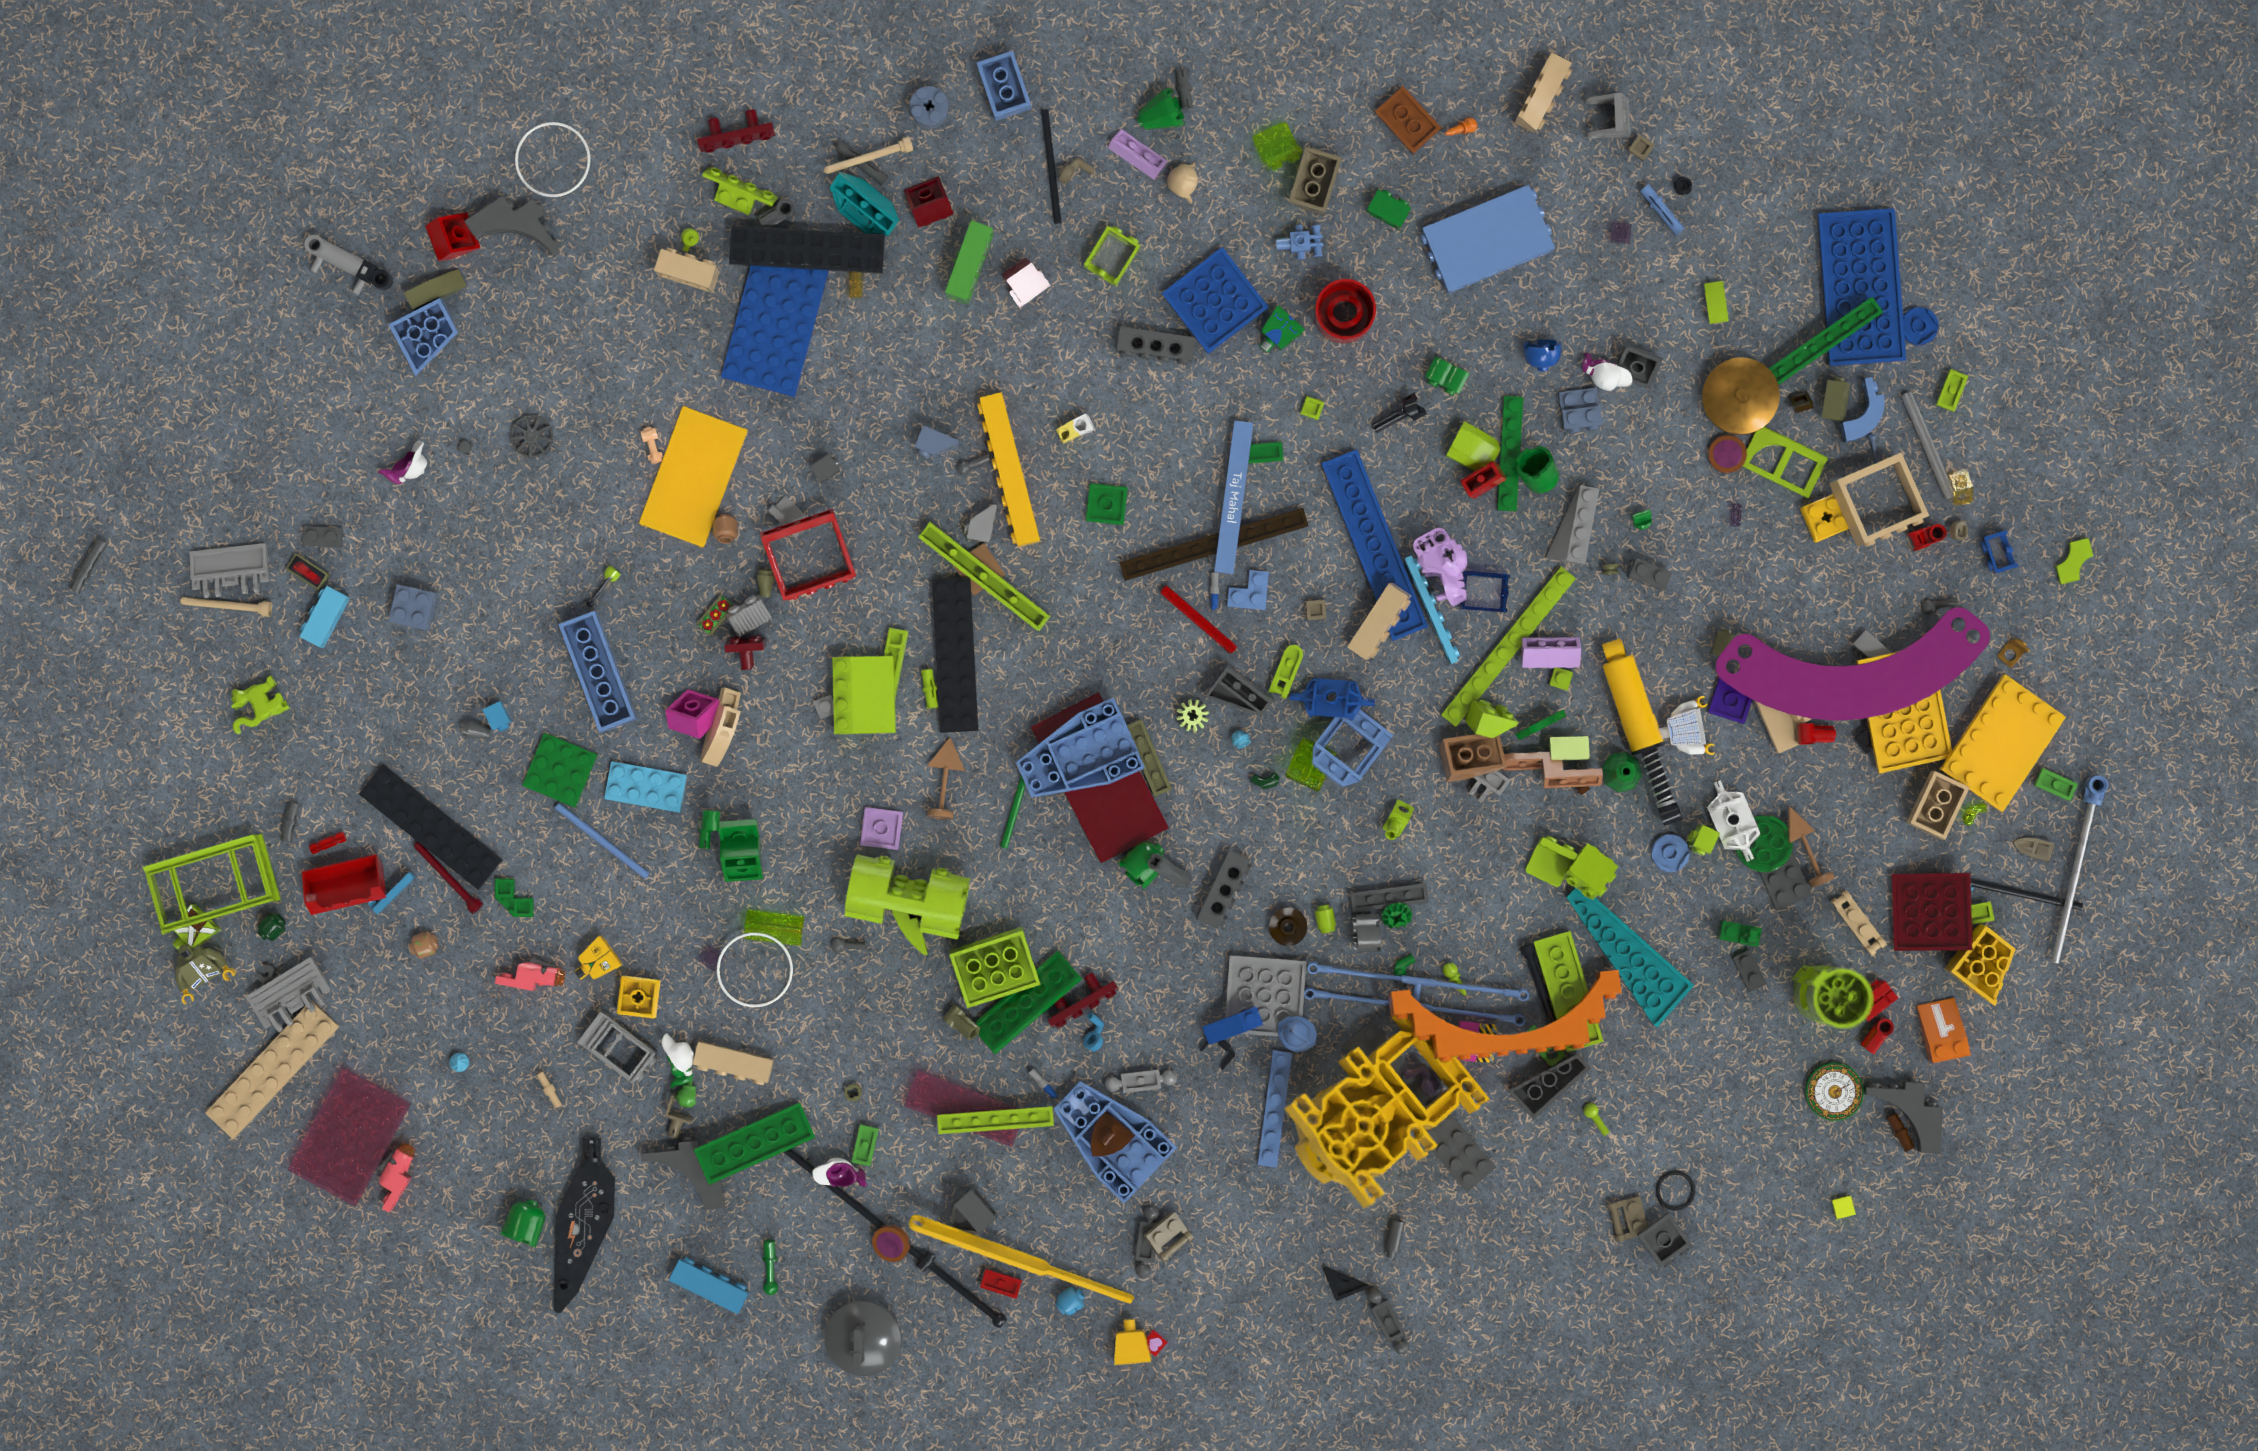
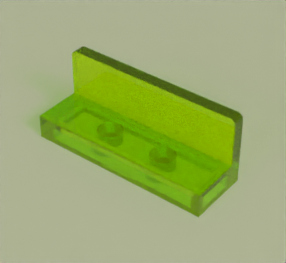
[744,910,805,946]

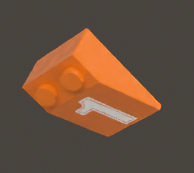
[1916,998,1971,1063]

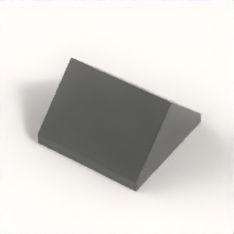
[1617,345,1663,388]

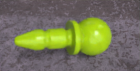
[1442,963,1467,996]

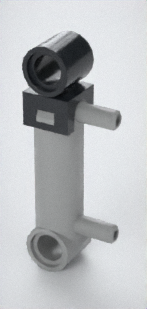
[304,235,393,295]

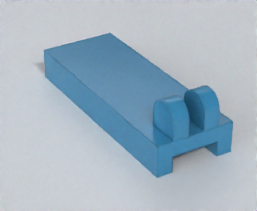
[368,871,416,915]

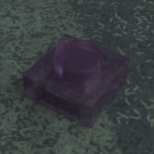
[1610,222,1632,244]
[699,945,726,972]

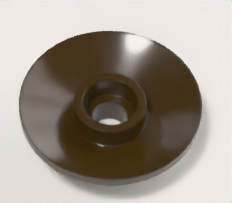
[1269,908,1307,946]

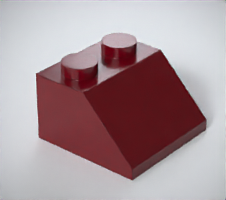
[904,176,954,228]

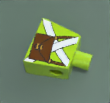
[172,904,221,950]

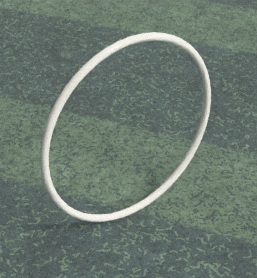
[515,122,590,197]
[717,932,793,1007]

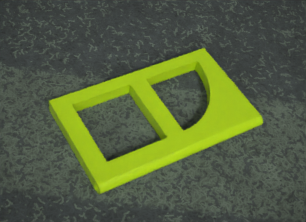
[1742,427,1828,499]

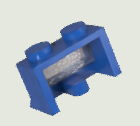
[1980,530,2018,574]

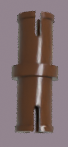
[1886,1112,1916,1152]

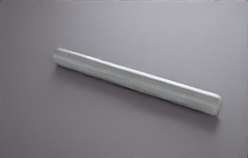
[1902,392,1955,499]

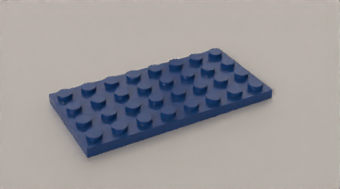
[1817,208,1906,367]
[721,266,829,397]

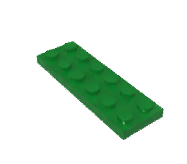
[975,951,1082,1054]
[693,1103,816,1185]

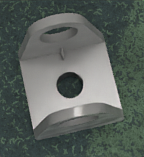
[1585,93,1631,139]

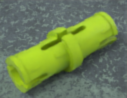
[921,669,939,709]

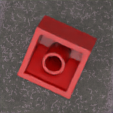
[425,212,481,261]

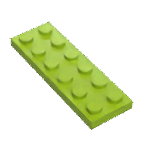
[1533,931,1604,1052]

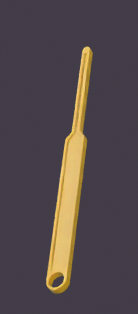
[908,1215,1134,1304]

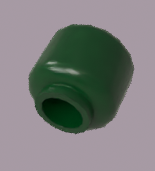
[257,912,286,941]

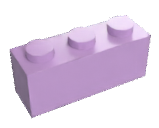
[1521,637,1581,668]

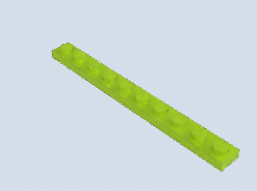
[1441,566,1576,727]

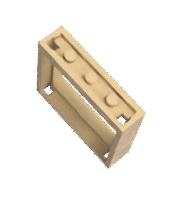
[1830,452,1929,547]

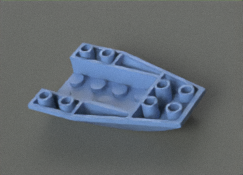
[1016,697,1145,798]
[1054,1081,1177,1203]

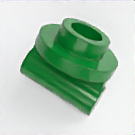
[1631,509,1652,530]

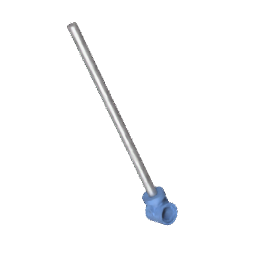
[2051,776,2108,964]

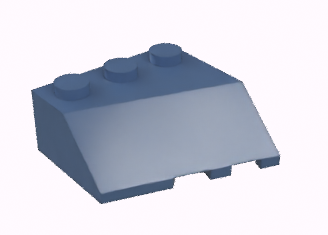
[388,298,458,376]

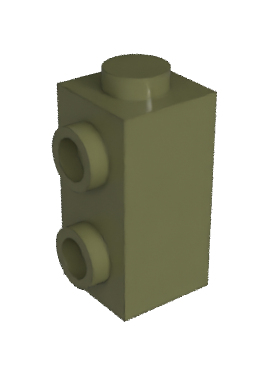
[1822,377,1850,422]

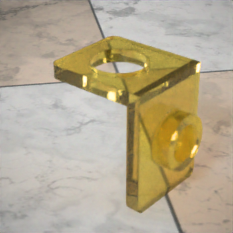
[1948,470,1974,506]

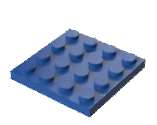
[1162,247,1269,354]

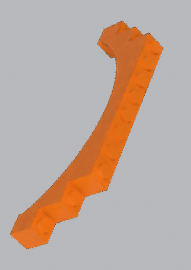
[1388,970,1622,1062]

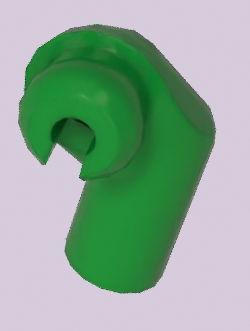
[1393,954,1416,976]

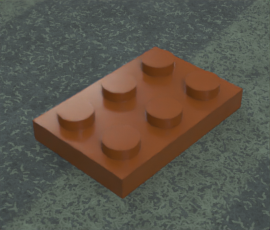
[1374,86,1441,155]

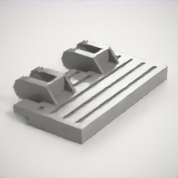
[189,543,269,598]
[245,956,331,1032]

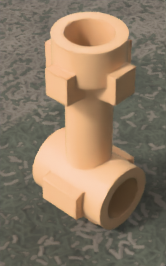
[640,427,663,464]

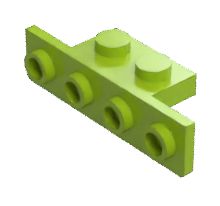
[702,167,778,215]

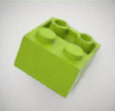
[1465,700,1518,738]

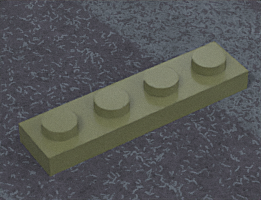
[1127,719,1172,797]

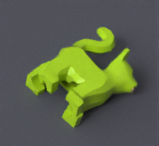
[231,675,290,734]

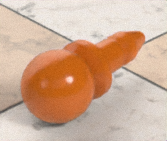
[1445,118,1477,136]

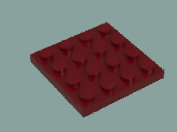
[1892,873,1973,951]

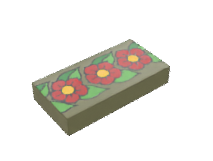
[696,595,734,636]

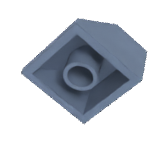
[914,425,960,459]

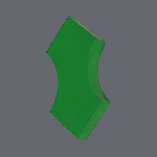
[1516,709,1566,740]

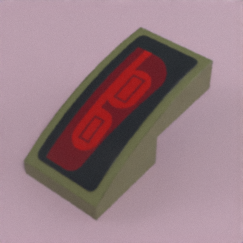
[286,553,330,591]

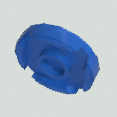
[1903,307,1939,345]

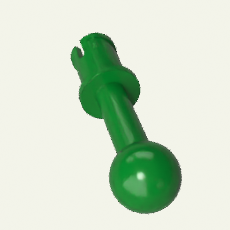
[762,1239,778,1295]

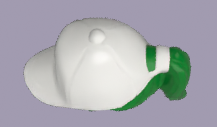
[662,1033,694,1089]

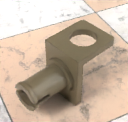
[665,1092,693,1138]

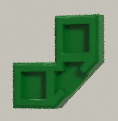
[495,878,534,917]

